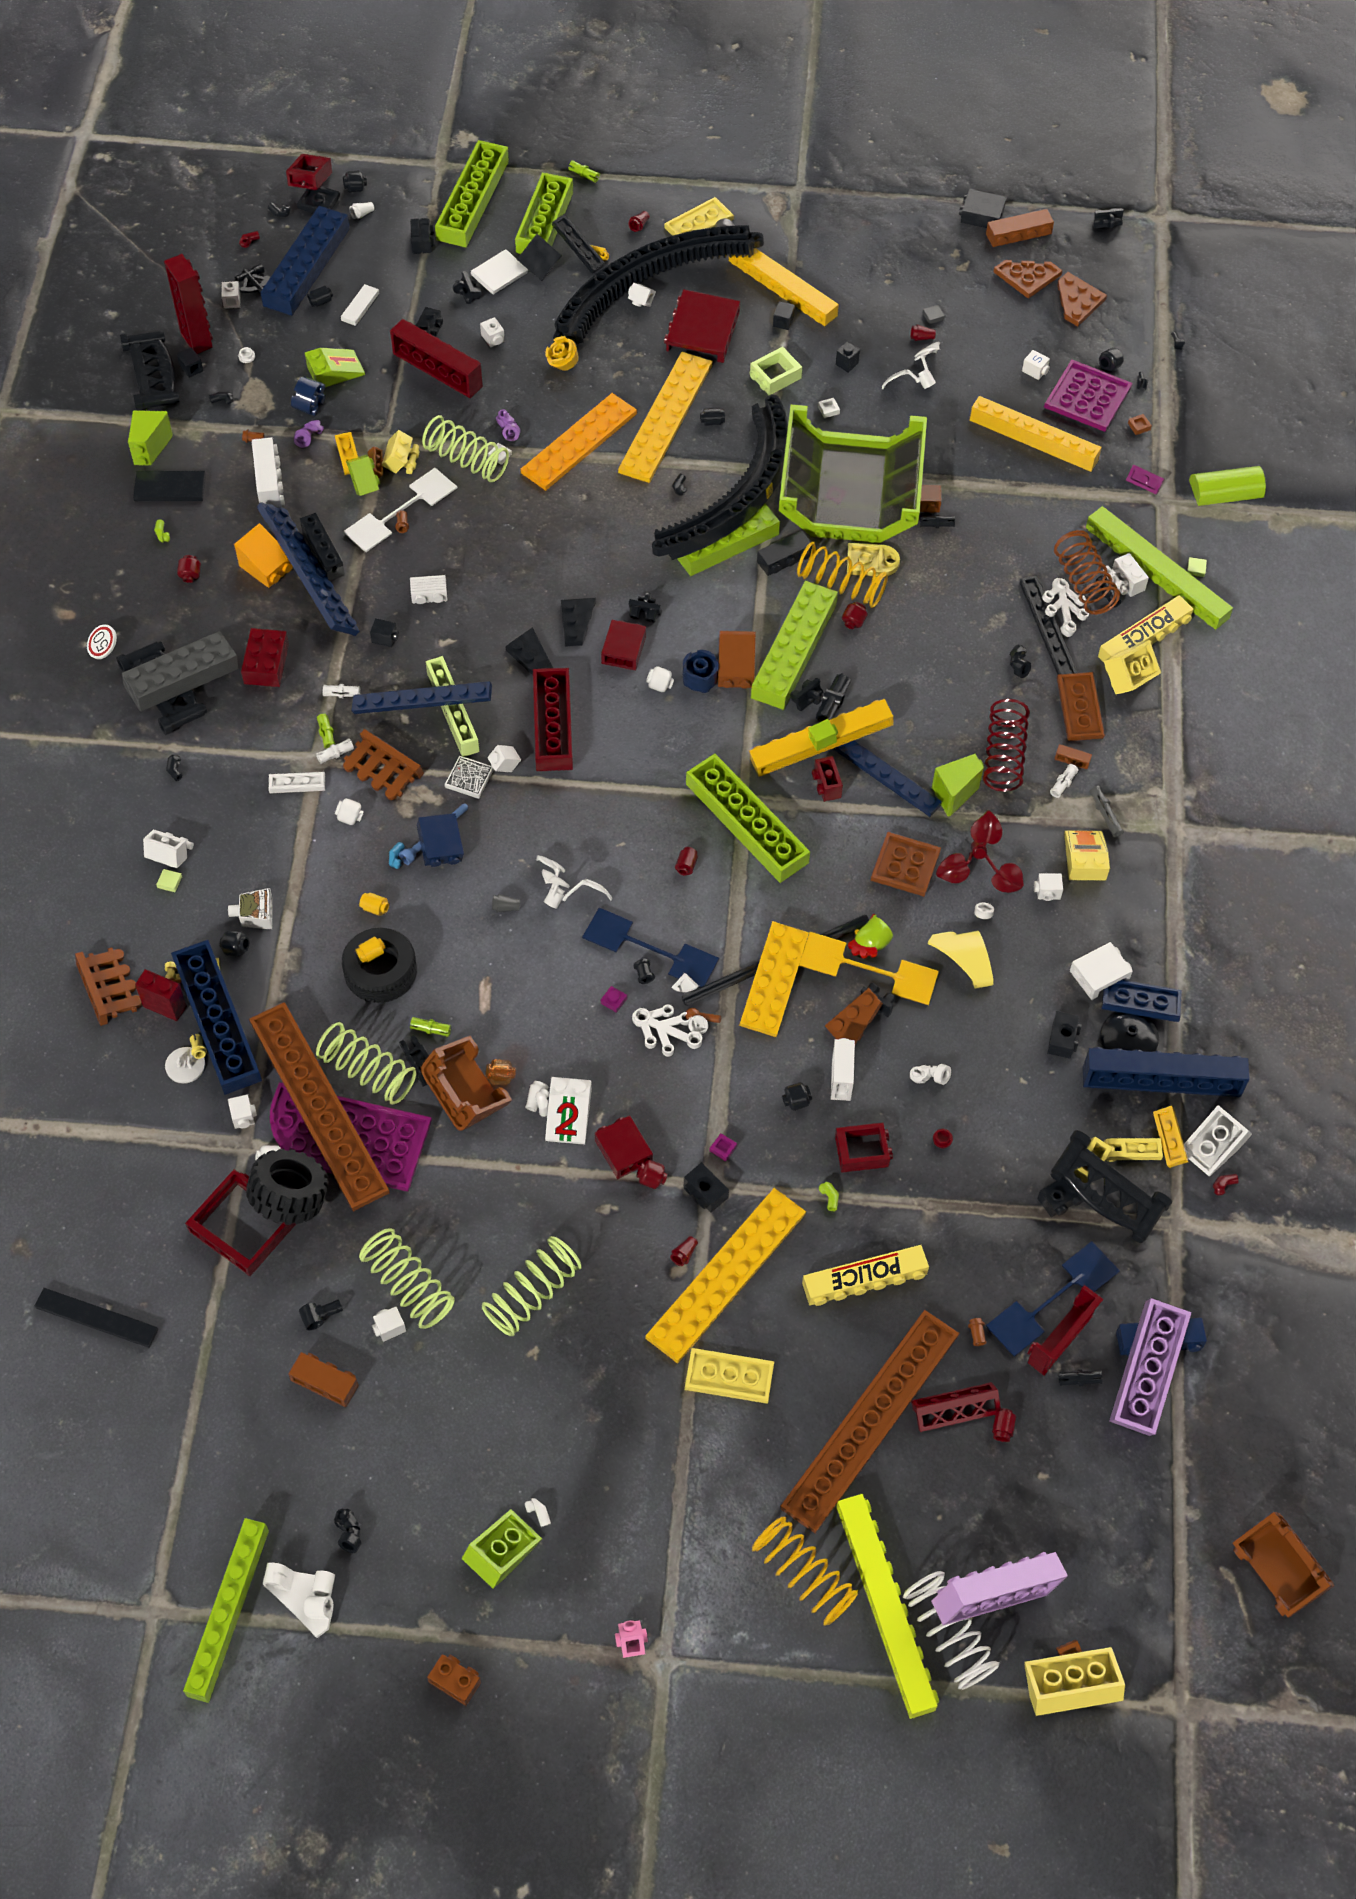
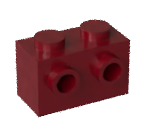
[812,756,843,802]

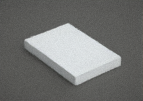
[471,249,528,295]

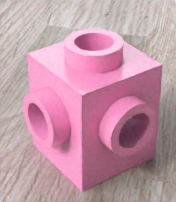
[615,1620,648,1658]

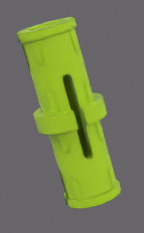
[568,160,600,183]
[317,714,335,749]
[410,1017,451,1037]

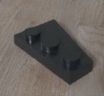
[561,598,596,647]
[505,627,553,675]

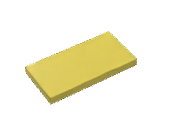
[664,197,734,236]
[685,1348,774,1404]

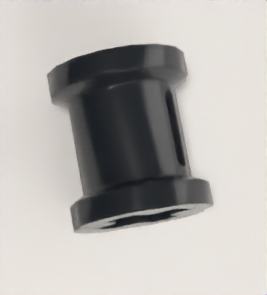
[633,959,655,984]

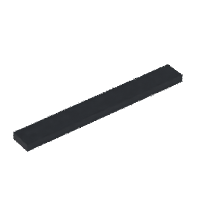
[1019,575,1077,675]

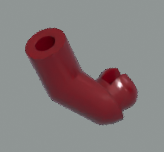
[1213,1174,1238,1195]

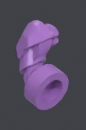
[496,409,520,441]
[294,420,324,448]

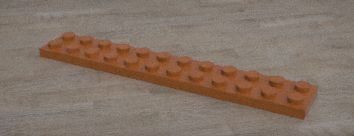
[249,1002,390,1211]
[780,1310,959,1534]

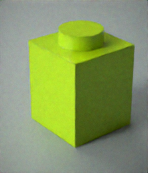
[808,719,838,751]

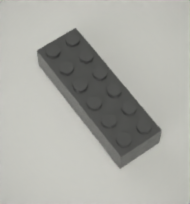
[122,631,238,711]

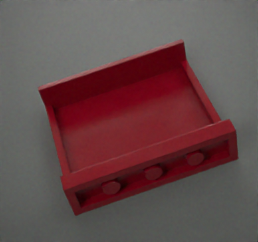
[664,289,740,363]

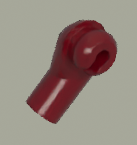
[239,231,260,248]

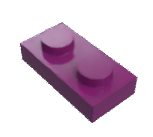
[1126,465,1165,495]

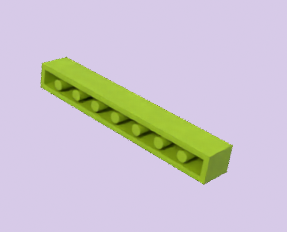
[183,1518,269,1703]

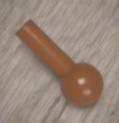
[685,1008,721,1023]

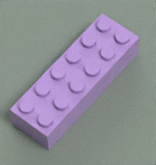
[1109,1298,1191,1436]
[931,1552,1068,1626]

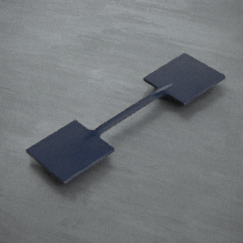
[582,908,719,988]
[986,1241,1120,1357]

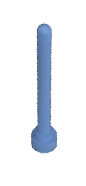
[399,804,468,865]

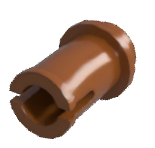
[242,429,264,443]
[395,511,409,533]
[968,1318,987,1346]

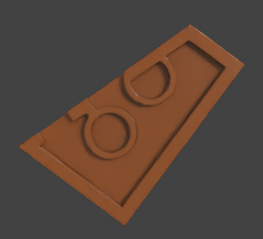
[825,988,883,1045]

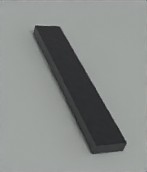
[34,1288,158,1348]

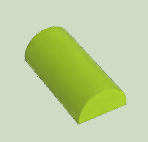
[1189,466,1266,506]

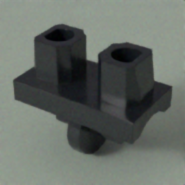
[1094,208,1124,229]
[453,271,481,304]
[628,592,662,623]
[790,678,823,711]
[860,983,895,1017]

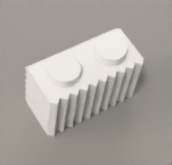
[410,575,447,604]

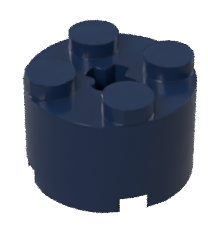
[291,376,326,416]
[682,650,719,693]

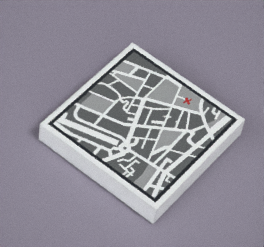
[445,756,493,799]

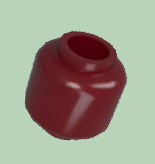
[177,555,201,583]
[842,602,868,630]
[636,1160,668,1189]

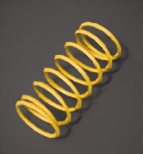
[797,542,888,608]
[752,1517,858,1626]

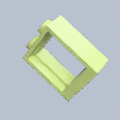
[750,347,802,395]

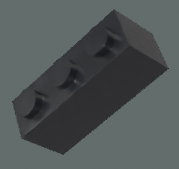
[757,530,812,576]

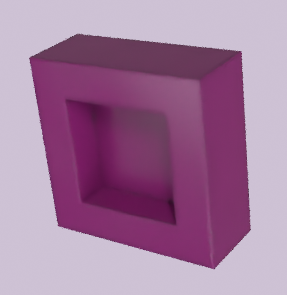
[600,986,627,1013]
[709,1133,737,1161]

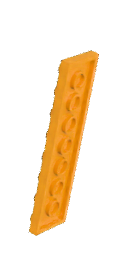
[521,393,637,491]

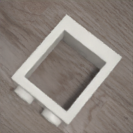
[831,1038,855,1101]

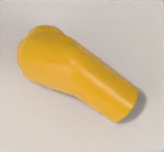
[591,245,609,261]

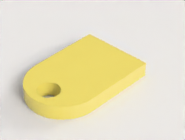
[847,543,900,577]

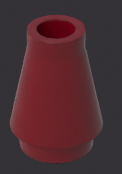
[628,211,650,232]
[910,324,936,341]
[670,1236,698,1267]

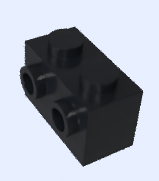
[415,307,443,337]
[1037,1173,1083,1218]

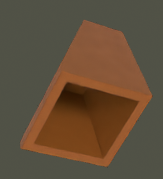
[718,631,756,689]

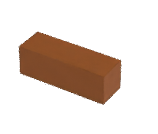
[368,446,383,478]
[1055,744,1092,769]

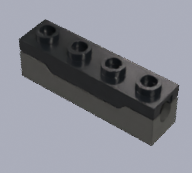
[300,513,345,581]

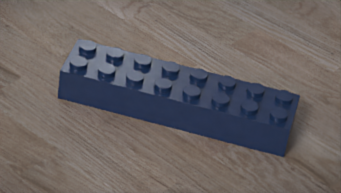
[261,206,350,315]
[171,940,262,1095]
[1083,1047,1249,1097]

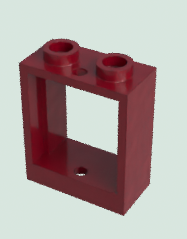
[286,154,332,190]
[835,1123,893,1173]

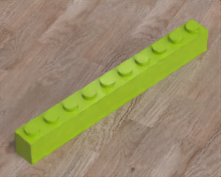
[1086,506,1233,630]

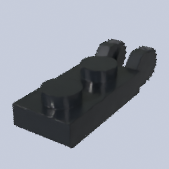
[399,1035,429,1087]

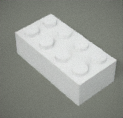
[252,437,285,508]

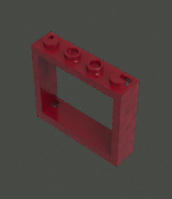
[185,1169,296,1276]

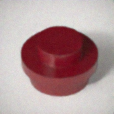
[933,1129,953,1148]

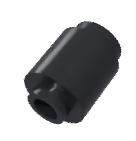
[307,285,333,307]
[700,408,725,426]

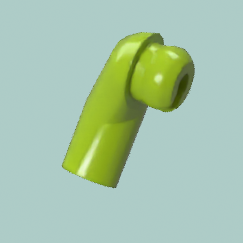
[154,520,170,543]

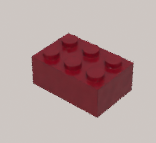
[241,628,289,687]

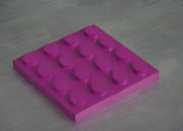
[1044,359,1132,432]

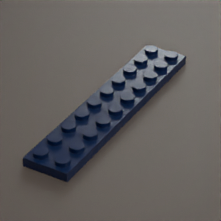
[257,502,360,636]

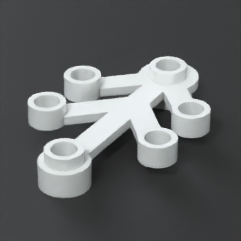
[1042,578,1089,637]
[632,1004,702,1057]

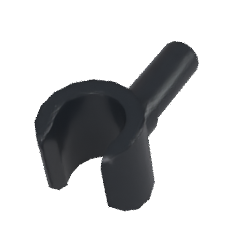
[1171,332,1185,350]
[1137,372,1148,390]

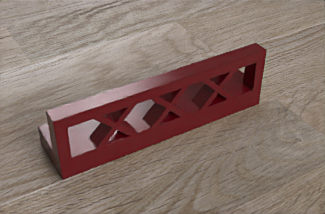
[911,1382,1001,1432]

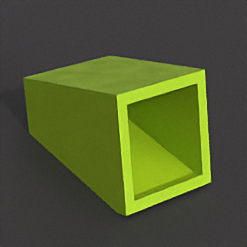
[128,411,173,465]
[932,754,984,817]

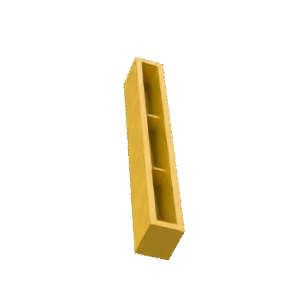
[729,248,839,326]
[970,396,1101,472]
[749,699,893,777]

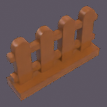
[343,729,424,800]
[75,948,142,1026]

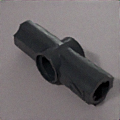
[816,673,851,722]

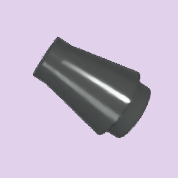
[492,894,520,912]

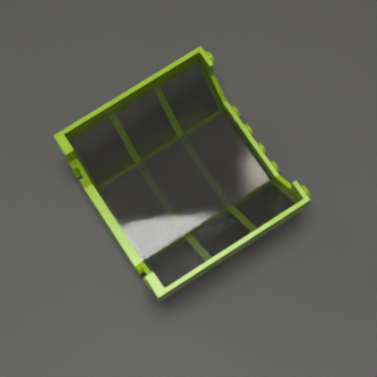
[779,404,927,543]

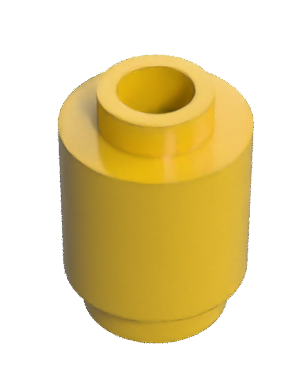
[359,893,389,916]
[355,936,386,963]

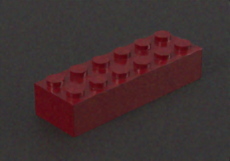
[164,254,213,354]
[390,319,483,398]
[533,668,573,771]

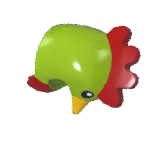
[848,914,893,958]

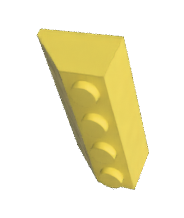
[1025,1647,1125,1716]

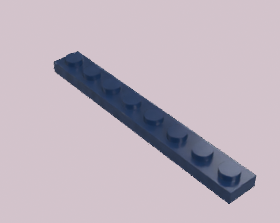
[352,681,492,714]
[833,741,942,817]

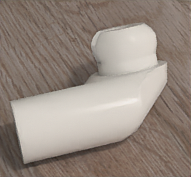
[525,1498,551,1527]

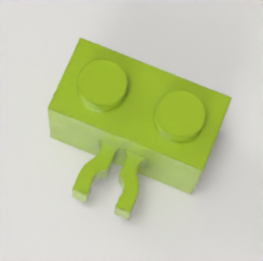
[346,455,380,496]

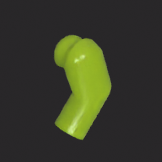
[819,1182,839,1211]

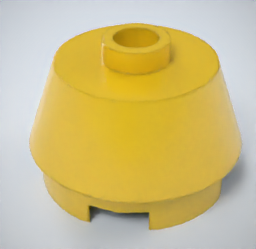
[545,336,578,371]

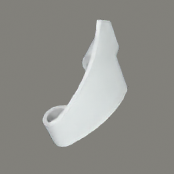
[263,1563,335,1638]

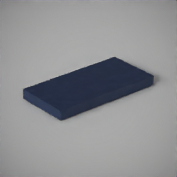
[1102,980,1182,1022]

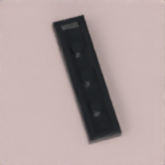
[551,214,605,274]

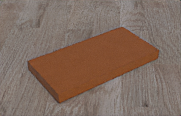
[1057,672,1105,741]

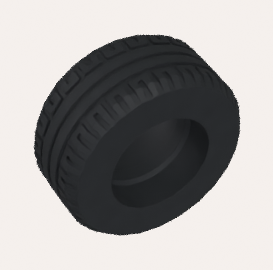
[342,927,417,1003]

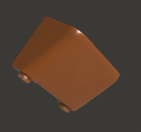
[421,1035,512,1131]
[1232,1512,1335,1618]

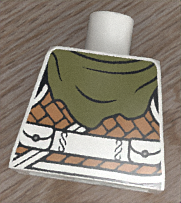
[228,888,273,929]

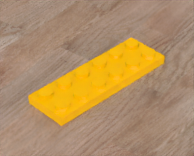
[739,921,809,1037]

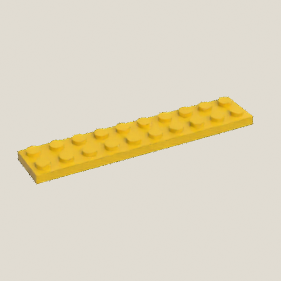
[618,352,712,483]
[645,1188,806,1364]

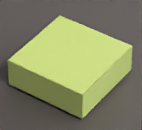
[1187,557,1207,577]
[156,869,182,892]

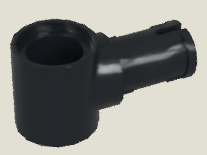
[299,1299,343,1331]

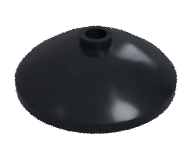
[1100,1012,1159,1052]

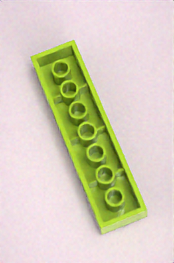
[435,140,509,248]
[751,581,838,710]
[686,754,810,883]

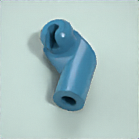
[389,842,405,869]

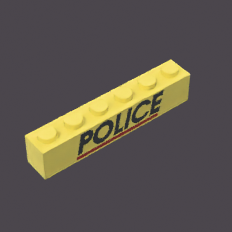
[1098,595,1194,662]
[802,1245,929,1306]

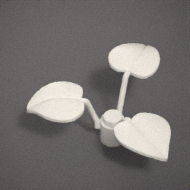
[882,342,940,389]
[536,855,612,909]

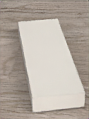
[341,284,379,326]
[269,772,325,793]

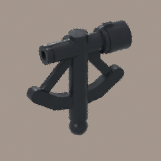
[235,264,270,294]

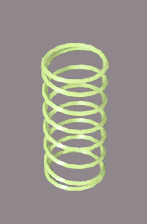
[422,415,509,482]
[316,1022,416,1105]
[359,1228,455,1329]
[482,1236,581,1336]

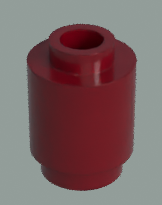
[675,847,698,876]
[992,1408,1017,1442]

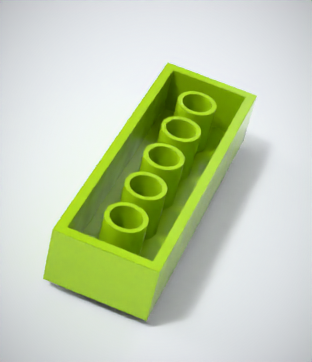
[515,172,573,254]
[678,503,780,576]

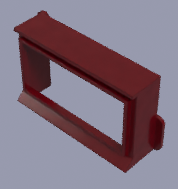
[1027,1285,1104,1375]

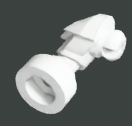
[910,1064,951,1085]

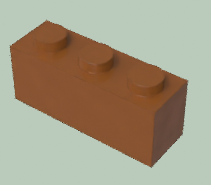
[288,1352,359,1407]

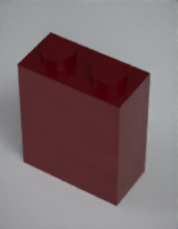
[601,620,646,671]
[135,969,187,1021]
[595,1115,653,1180]

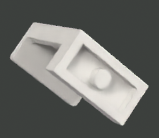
[1070,942,1133,1000]

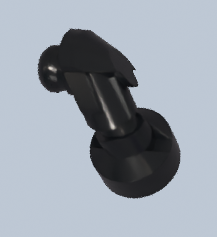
[1009,644,1031,678]
[334,1508,362,1553]

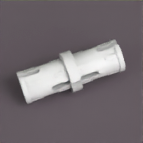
[323,684,360,698]
[316,739,354,764]
[1050,764,1078,798]

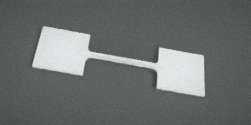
[343,468,457,552]

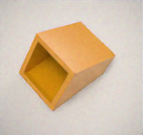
[234,523,293,588]

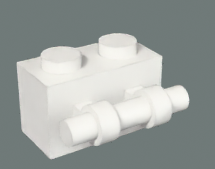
[1103,553,1149,597]
[143,829,194,868]

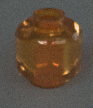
[486,1059,516,1085]

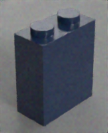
[417,813,464,867]

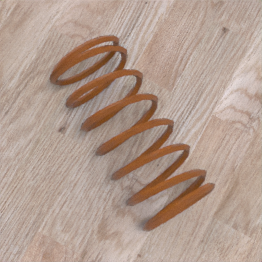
[1054,530,1120,615]

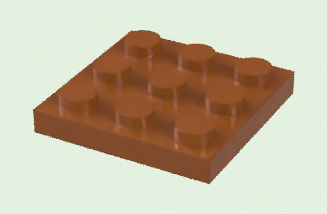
[871,832,941,897]

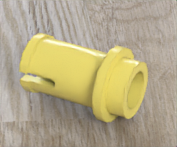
[190,1034,207,1059]

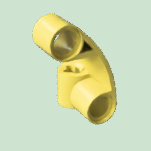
[928,931,993,988]

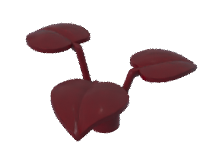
[936,810,1024,893]

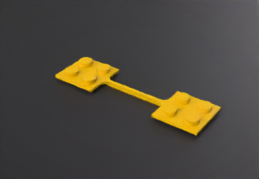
[799,932,938,1005]

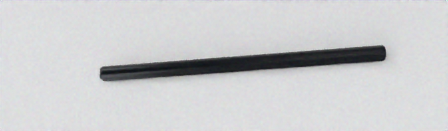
[682,915,869,1006]

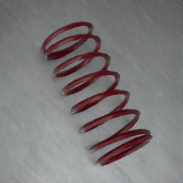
[983,699,1030,792]

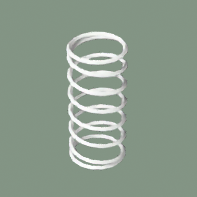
[903,1571,1000,1690]

